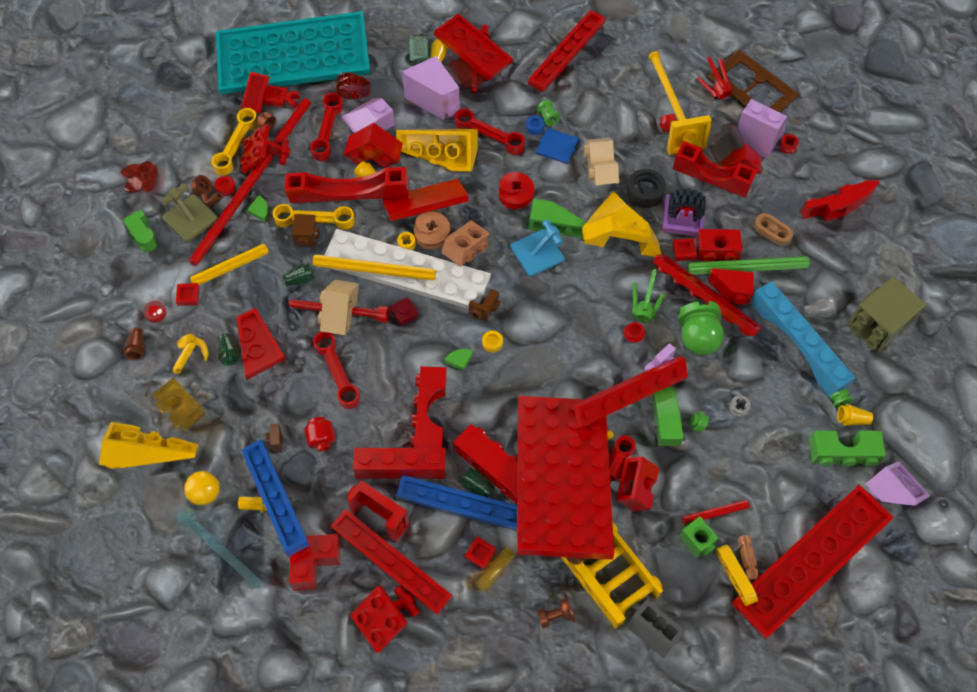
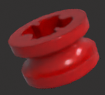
[779,134,799,154]

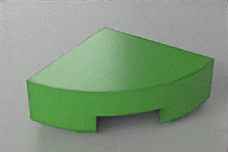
[247,195,268,222]
[444,349,473,371]

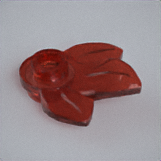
[120,161,158,193]

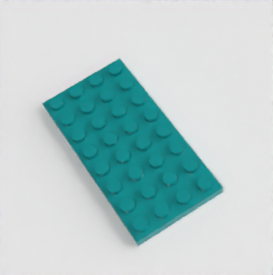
[216,11,371,95]

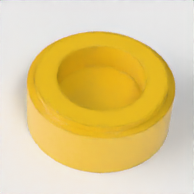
[482,330,503,353]

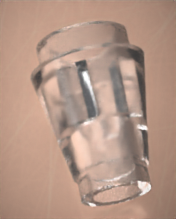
[803,297,837,318]

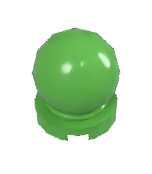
[677,301,724,355]

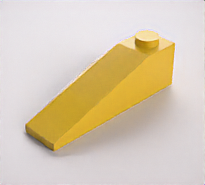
[396,129,478,172]
[99,422,198,469]

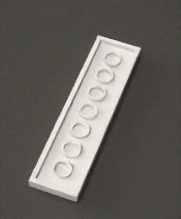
[324,229,491,309]

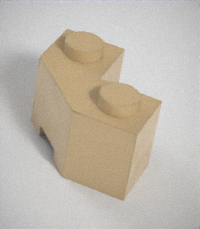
[583,138,619,185]

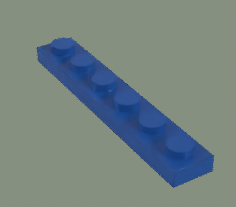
[241,439,310,557]
[396,475,517,531]

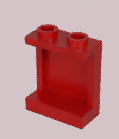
[347,480,409,543]

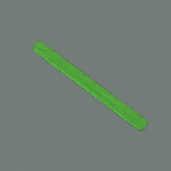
[687,256,810,275]

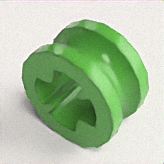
[830,389,853,408]

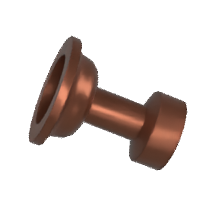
[536,595,576,629]

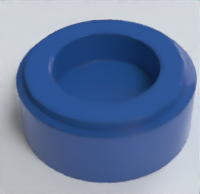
[526,116,545,135]

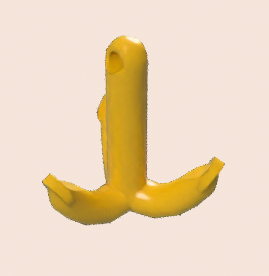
[172,334,209,374]

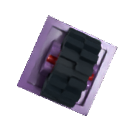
[662,188,706,237]

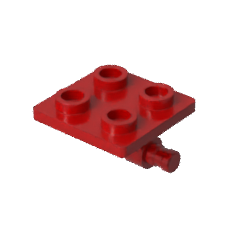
[241,124,290,174]
[351,586,420,653]

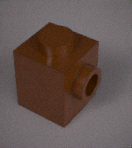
[292,214,320,247]

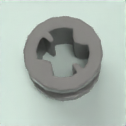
[729,395,751,417]

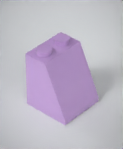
[402,56,460,120]
[733,99,787,158]

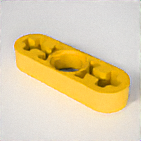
[716,544,758,606]

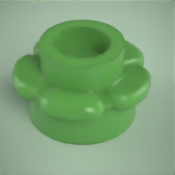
[689,411,709,432]

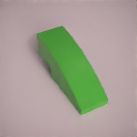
[652,387,684,446]

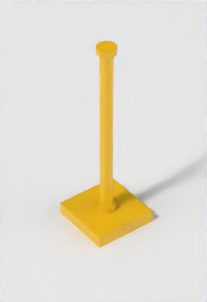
[649,51,712,155]

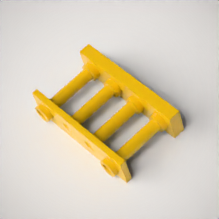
[561,522,663,629]

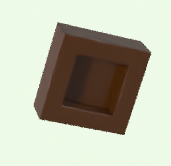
[266,423,283,453]

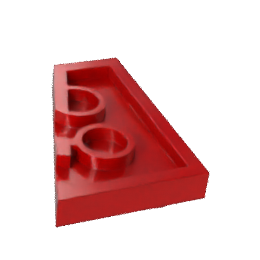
[236,308,285,380]

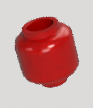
[304,417,336,452]

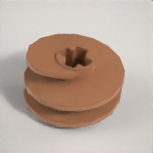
[414,211,450,250]

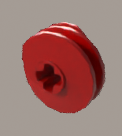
[498,172,534,210]

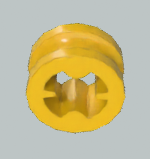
[397,232,416,251]

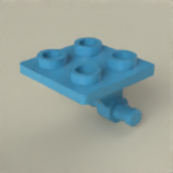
[510,220,565,277]

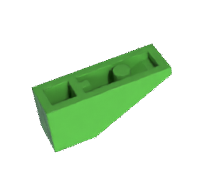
[529,199,586,238]

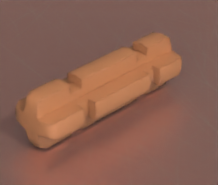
[738,535,759,582]

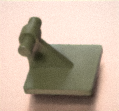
[161,183,218,243]

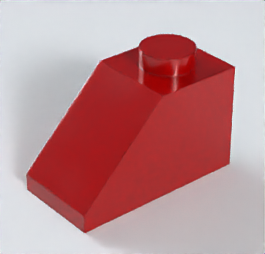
[708,268,754,305]

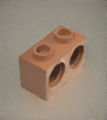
[442,220,490,267]

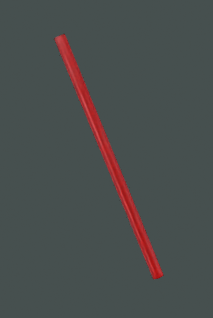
[188,98,311,266]

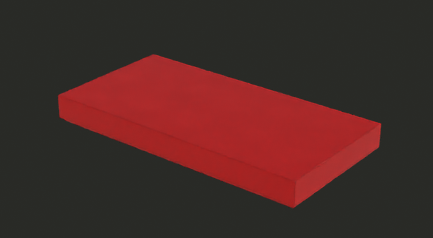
[433,13,513,81]
[382,179,469,221]

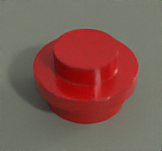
[624,322,645,343]

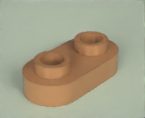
[754,213,793,246]

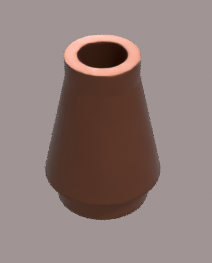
[123,328,146,361]

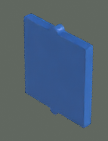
[536,128,579,164]

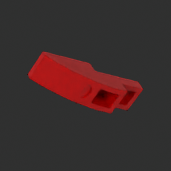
[801,179,879,222]

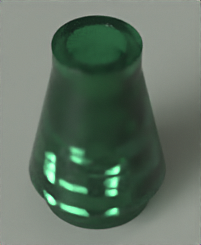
[282,263,315,287]
[218,333,240,366]
[460,467,495,498]

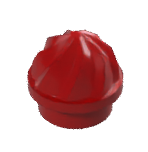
[659,114,678,133]

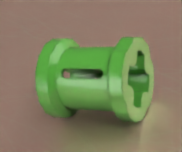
[537,100,561,126]

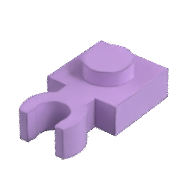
[644,343,676,372]

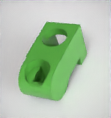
[123,210,157,252]

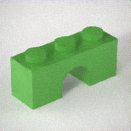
[809,431,886,467]

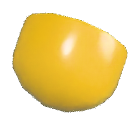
[184,471,220,505]

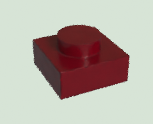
[390,297,419,326]

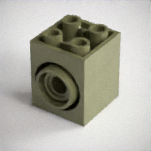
[847,276,926,354]

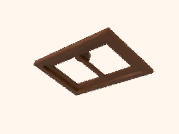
[707,50,800,113]

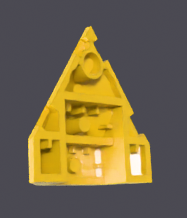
[582,191,661,257]

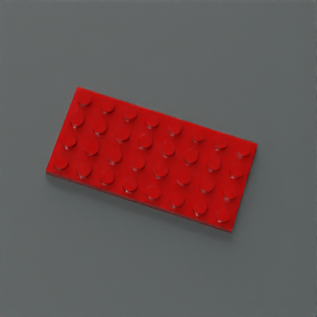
[517,395,614,560]

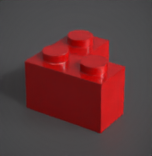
[344,122,403,168]
[289,534,341,590]

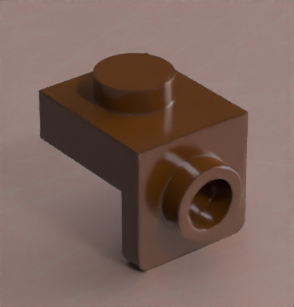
[468,289,501,321]

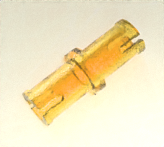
[475,547,516,592]

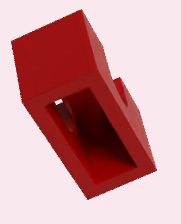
[616,456,659,511]

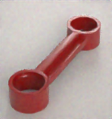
[310,93,343,161]
[455,108,525,155]
[313,331,360,409]

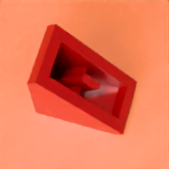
[721,143,761,174]

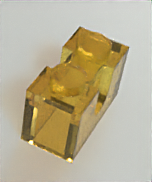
[152,378,206,432]

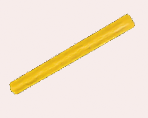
[312,255,436,280]

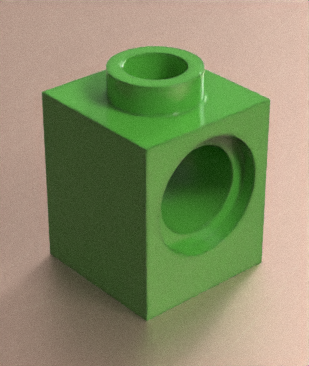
[679,517,718,558]

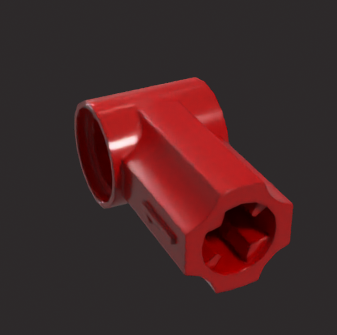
[609,435,636,483]

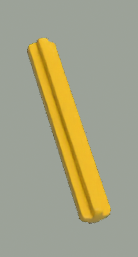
[190,244,269,285]

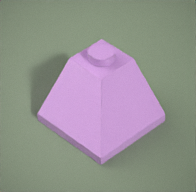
[341,98,395,133]
[866,461,930,506]

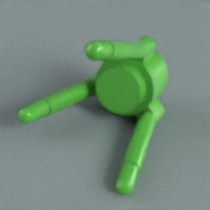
[632,269,665,323]

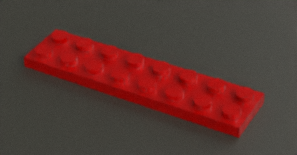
[731,485,894,640]

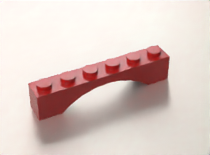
[284,167,409,203]

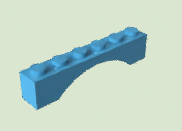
[750,281,855,397]

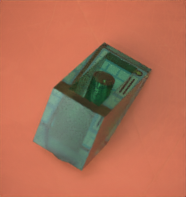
[408,34,429,63]

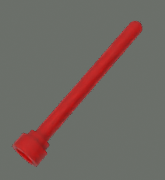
[289,300,389,323]

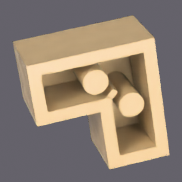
[318,280,359,335]

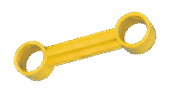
[211,108,257,176]
[273,204,355,230]

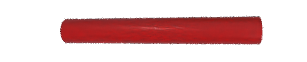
[681,500,749,525]

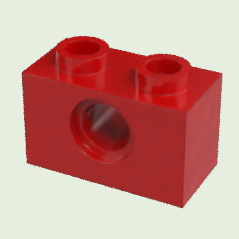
[696,229,742,262]

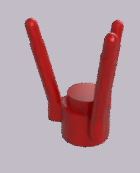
[697,57,733,100]

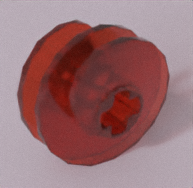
[336,72,371,99]

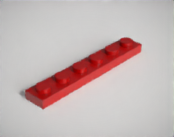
[528,10,606,93]
[653,254,763,337]
[573,356,688,427]
[330,509,452,616]

